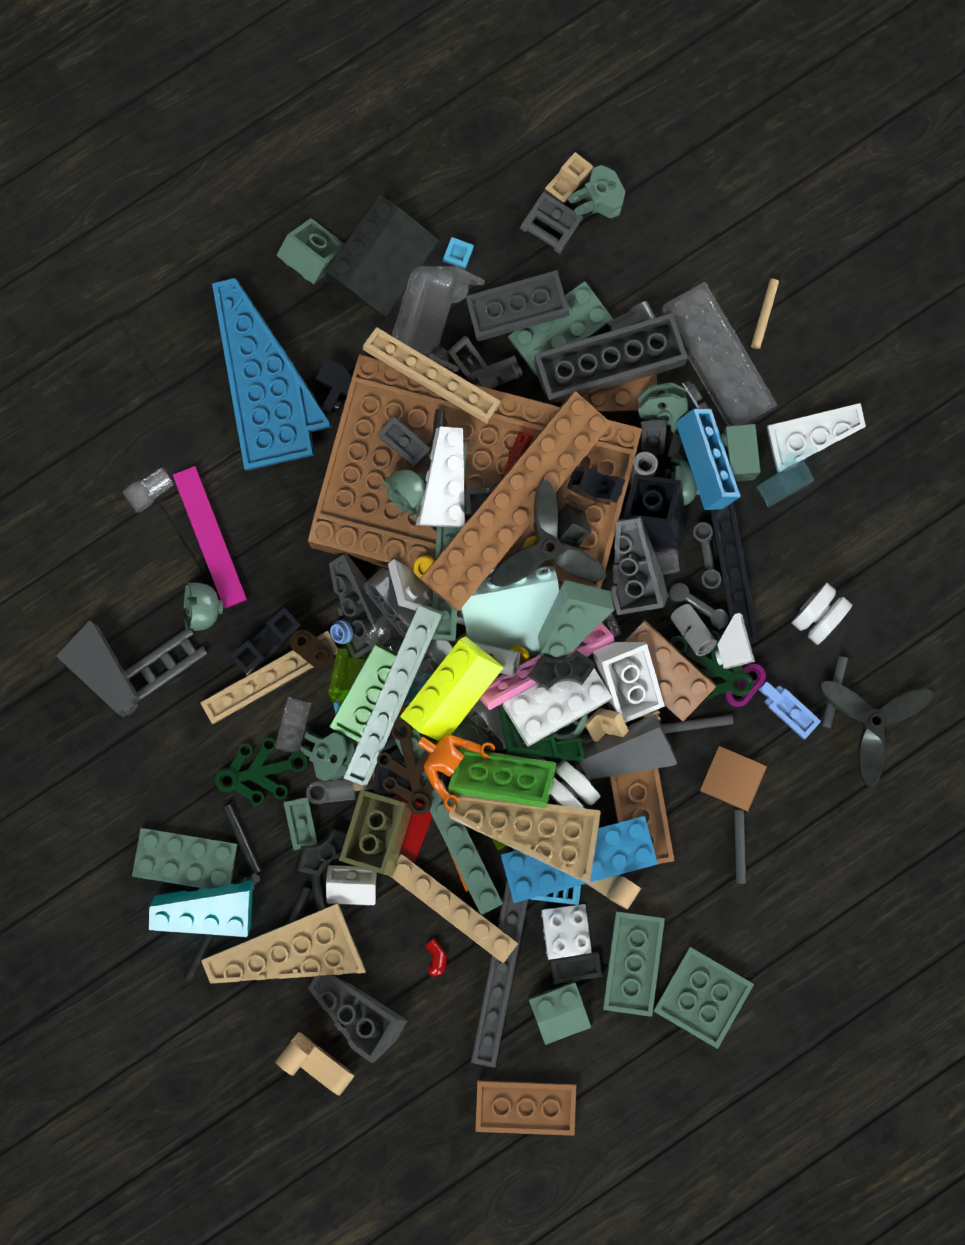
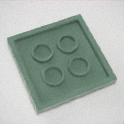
[653,947,754,1049]

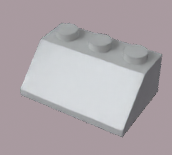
[592,642,664,723]

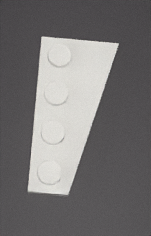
[766,403,866,473]
[416,427,465,528]
[388,559,465,626]

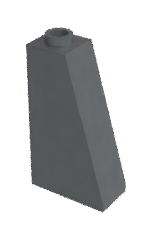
[57,620,140,717]
[575,714,677,780]

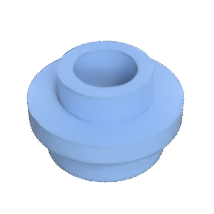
[330,620,353,644]

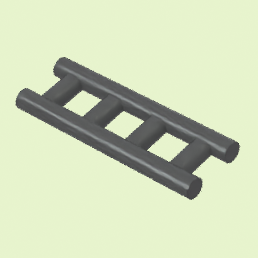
[124,628,208,701]

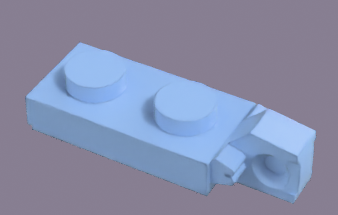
[758,682,821,739]

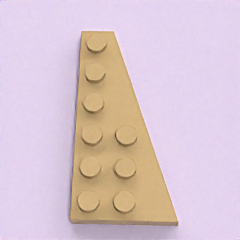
[449,793,601,884]
[201,903,366,983]

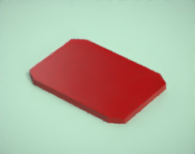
[391,794,432,863]

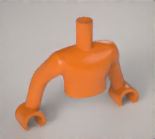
[417,735,495,811]

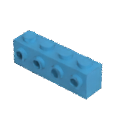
[676,409,741,510]

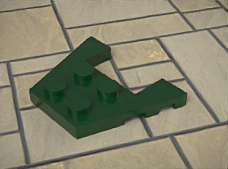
[498,696,585,762]

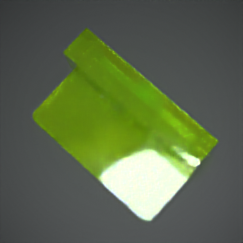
[329,648,366,704]

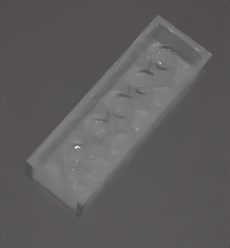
[661,282,777,427]

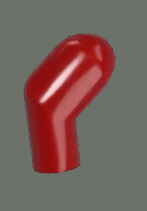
[425,939,447,977]

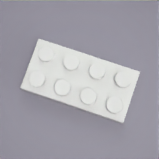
[502,656,612,747]

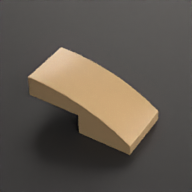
[544,152,594,205]

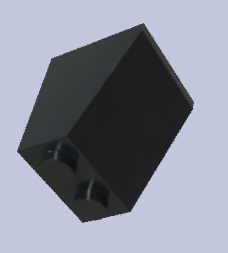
[623,474,685,549]

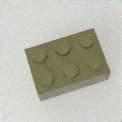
[339,790,412,876]

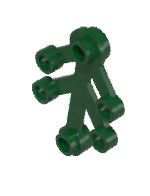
[670,630,753,699]
[215,737,308,805]

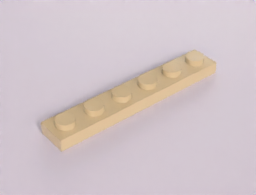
[363,327,501,424]
[201,631,340,724]
[390,854,519,963]

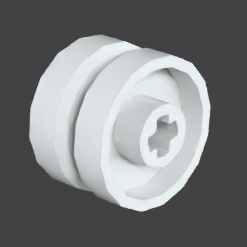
[792,583,852,645]
[549,760,601,809]

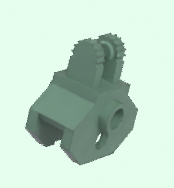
[568,165,626,218]
[638,383,688,434]
[299,732,356,781]

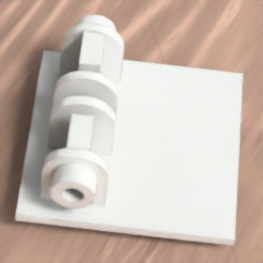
[541,904,592,960]

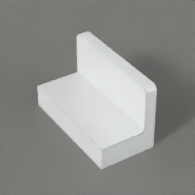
[326,865,377,905]

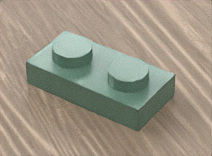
[284,797,318,850]

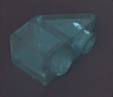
[757,460,815,507]

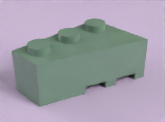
[538,580,614,659]

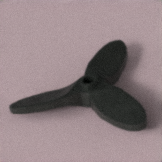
[491,480,606,587]
[819,681,933,786]

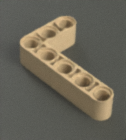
[588,875,641,910]
[275,1032,355,1096]

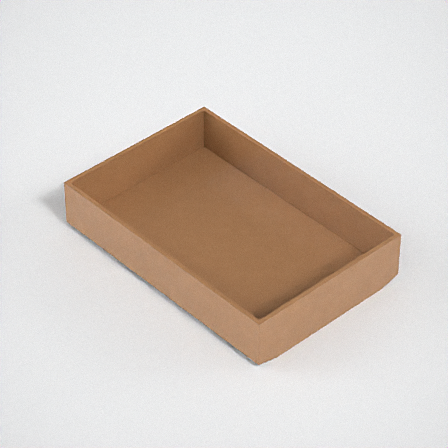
[308,354,642,591]

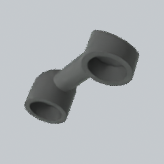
[693,522,722,589]
[668,583,729,630]

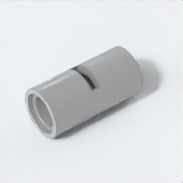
[628,452,658,488]
[671,604,717,656]
[474,642,520,676]

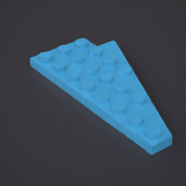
[212,278,332,470]

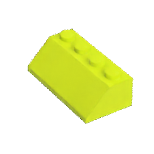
[400,636,504,741]

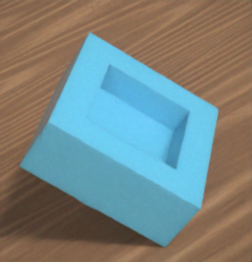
[443,237,474,269]

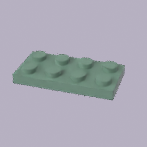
[508,281,613,376]
[132,828,238,889]
[603,911,665,1017]

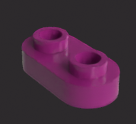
[725,664,766,707]

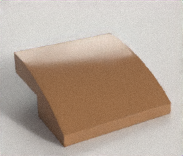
[700,746,767,812]

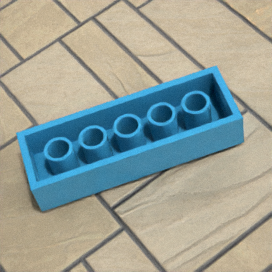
[501,816,658,903]

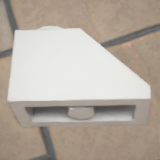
[715,613,755,669]

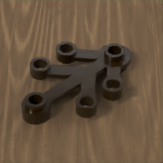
[377,720,445,815]

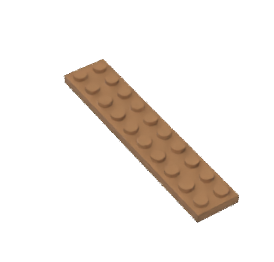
[420,391,612,611]

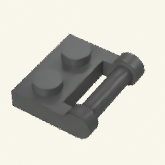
[520,192,583,254]

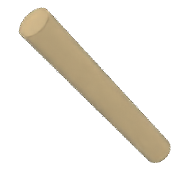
[751,279,779,349]

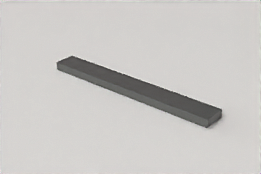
[471,881,528,1068]

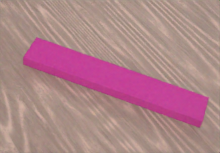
[173,466,247,609]

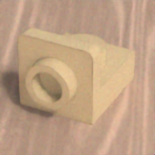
[586,708,629,742]

